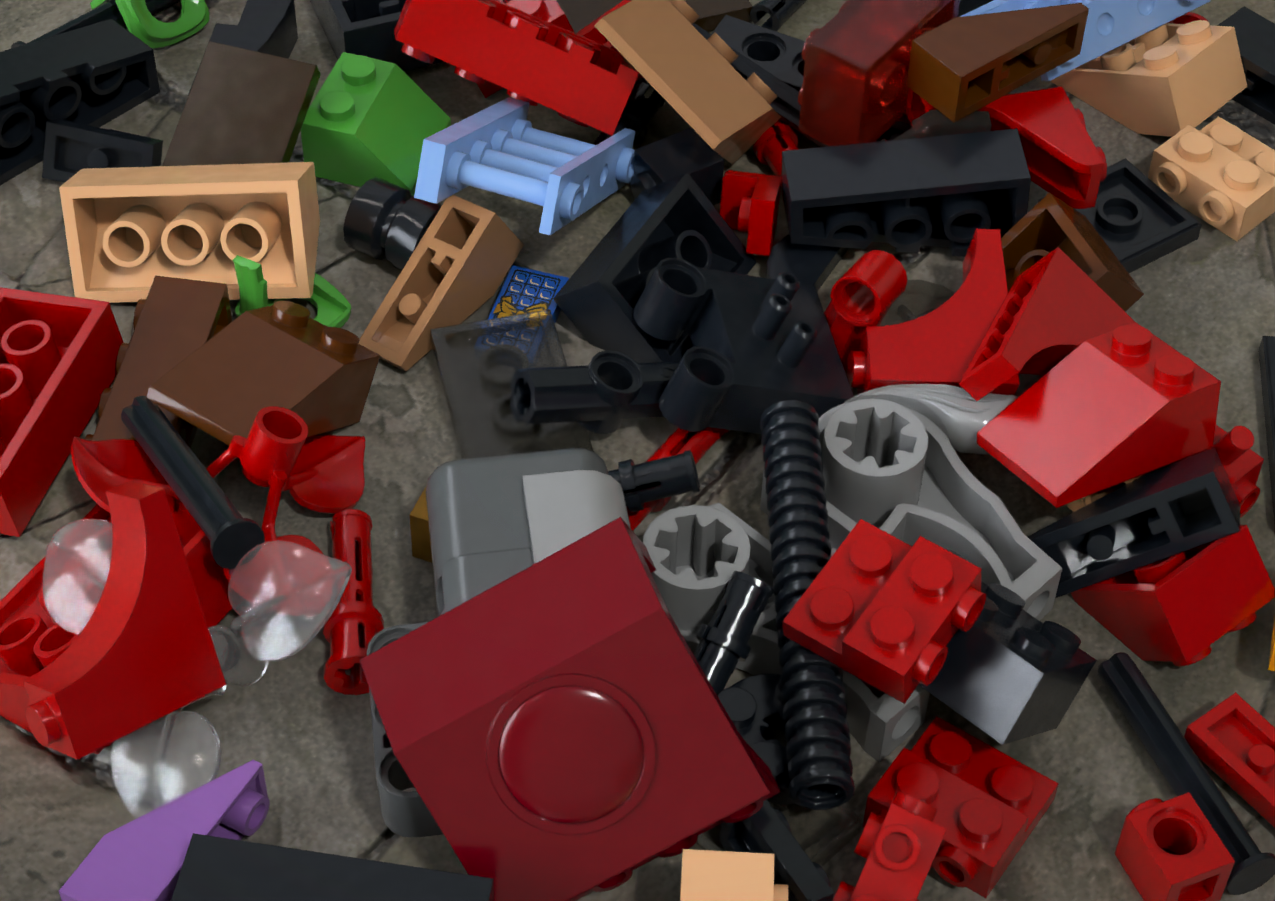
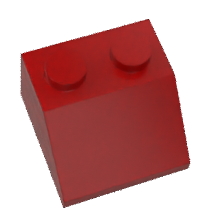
[1071,525,1275,666]

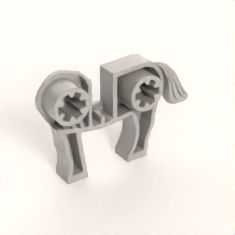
[642,384,1062,763]

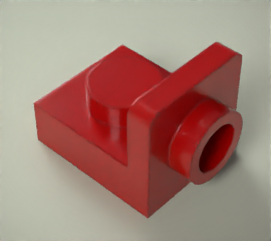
[720,170,782,256]

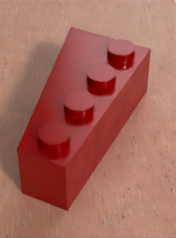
[394,0,639,136]

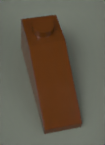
[906,3,1089,123]

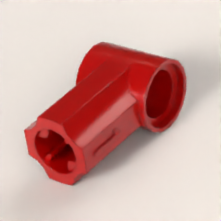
[824,250,907,371]

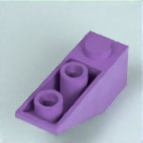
[59,760,270,901]

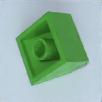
[301,52,451,196]

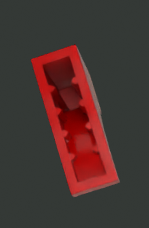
[847,228,1020,396]
[959,247,1135,401]
[23,481,226,760]

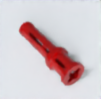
[323,509,384,695]

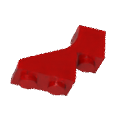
[906,86,1107,209]

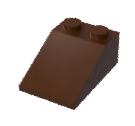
[146,301,380,445]

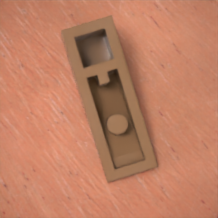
[359,195,524,371]

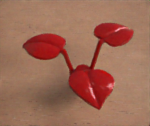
[71,406,365,617]

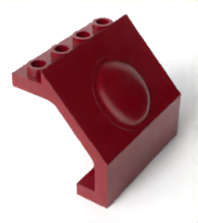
[359,517,780,901]

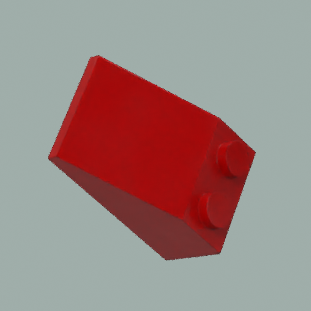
[976,322,1221,508]

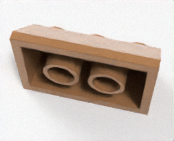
[594,0,781,165]

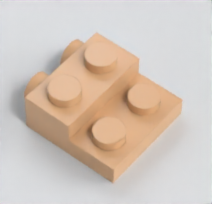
[1148,116,1275,241]

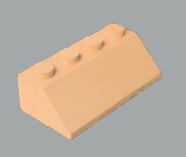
[59,162,320,303]

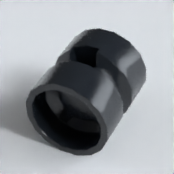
[343,177,442,271]

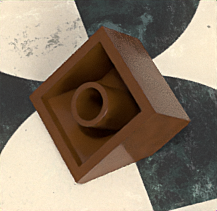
[1001,192,1144,312]

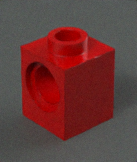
[1115,792,1235,901]

